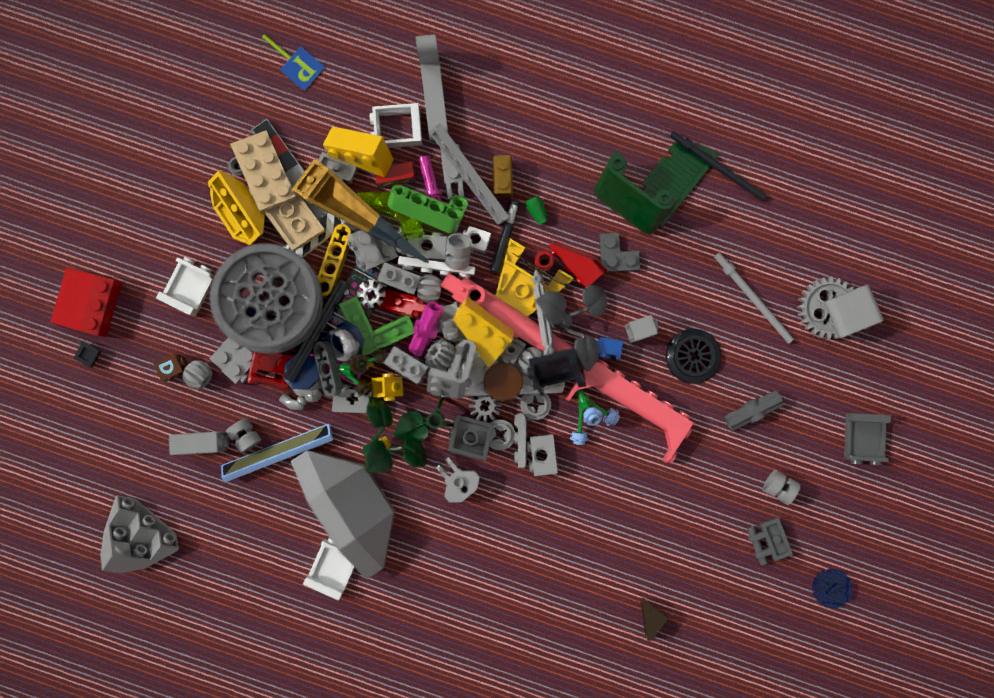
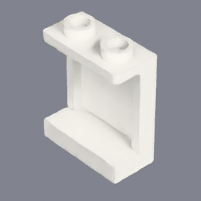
[156,257,215,317]
[303,538,354,600]

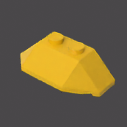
[208,170,265,245]

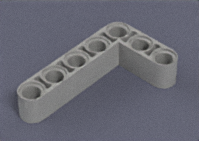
[416,34,448,141]

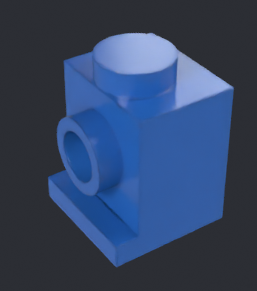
[597,337,623,361]

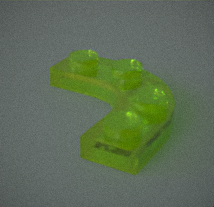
[357,192,423,238]

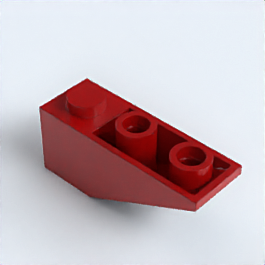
[549,241,607,287]

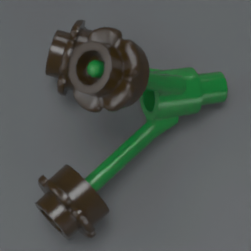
[337,347,388,397]

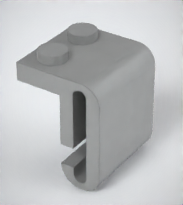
[824,284,884,338]
[427,340,476,399]

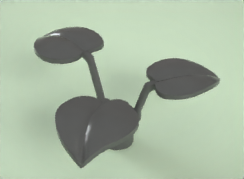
[535,285,607,372]

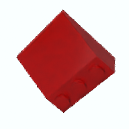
[50,268,122,337]

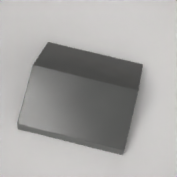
[448,414,493,461]

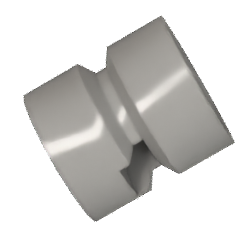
[445,233,472,270]
[225,418,262,454]
[763,470,800,505]

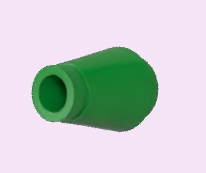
[525,195,548,225]

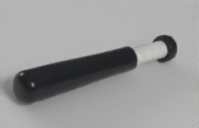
[490,199,521,274]

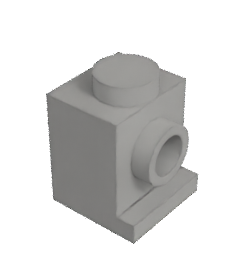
[496,337,526,366]

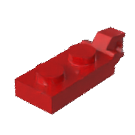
[378,289,426,318]

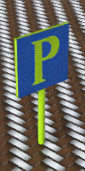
[263,35,325,91]

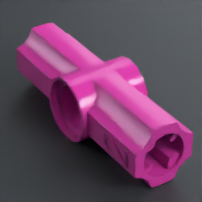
[409,301,443,357]

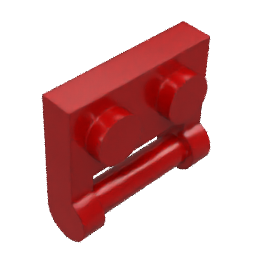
[248,351,293,390]

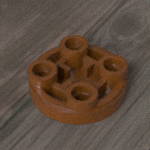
[483,363,523,402]

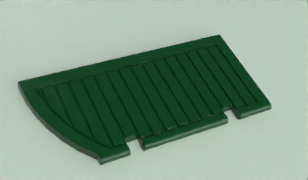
[642,142,719,227]

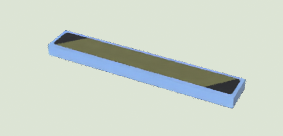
[221,423,333,482]

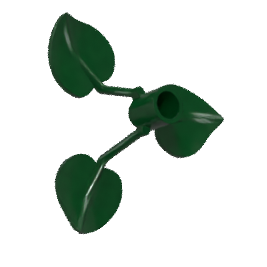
[393,367,453,442]
[362,396,427,473]

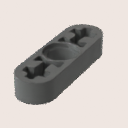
[313,341,342,397]

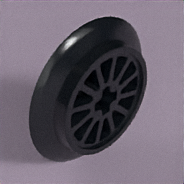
[666,329,721,384]

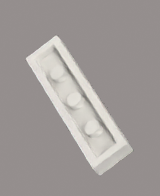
[398,256,475,279]

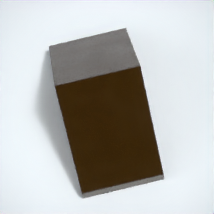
[640,598,668,641]

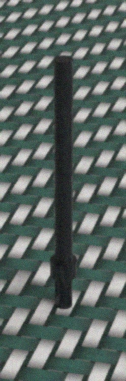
[669,131,767,201]

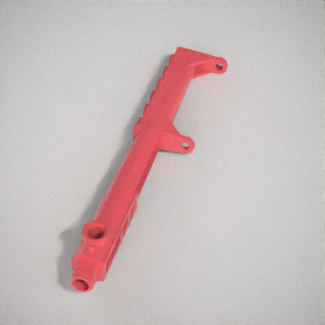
[441,273,693,464]

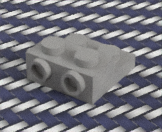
[347,230,398,272]
[209,338,254,384]

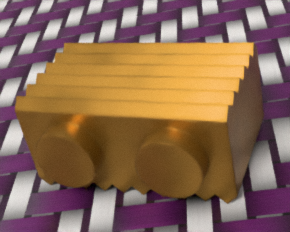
[493,155,513,198]

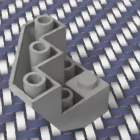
[100,495,179,573]

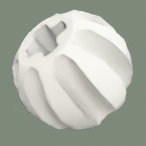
[357,280,386,308]

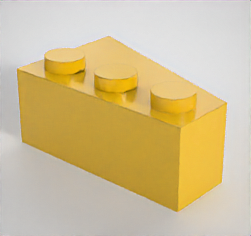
[323,127,394,178]
[453,297,514,368]

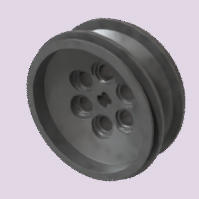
[210,244,323,354]

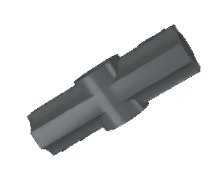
[724,390,784,431]

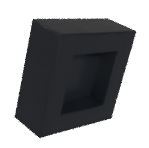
[73,342,102,368]

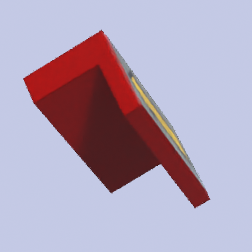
[375,162,416,188]

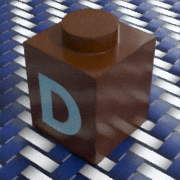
[154,354,188,382]

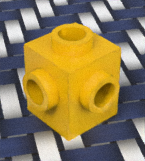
[372,373,403,401]

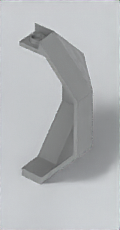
[291,450,395,580]

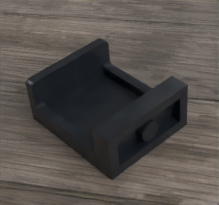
[527,348,586,396]

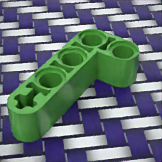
[388,185,468,233]

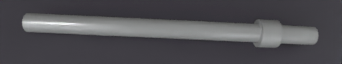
[714,252,794,344]

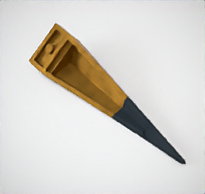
[291,159,429,263]

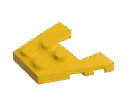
[496,239,573,317]

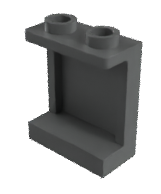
[844,413,891,465]

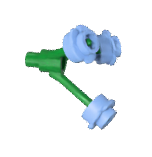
[570,389,620,445]

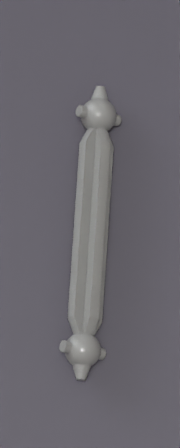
[532,270,555,355]

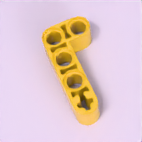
[316,224,353,297]

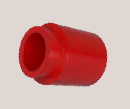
[534,251,554,272]

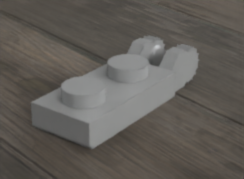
[440,144,464,199]
[514,413,527,467]

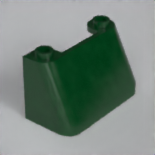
[594,151,678,234]

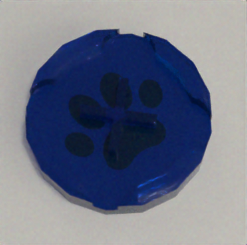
[812,568,853,608]

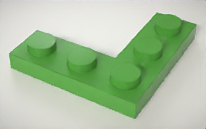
[339,296,414,356]

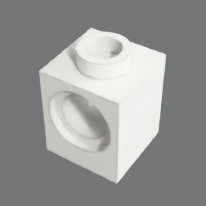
[463,226,491,254]

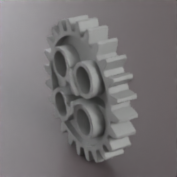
[797,277,854,339]

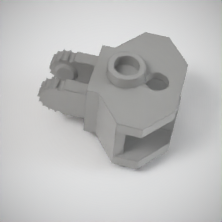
[438,301,466,343]
[436,457,480,502]

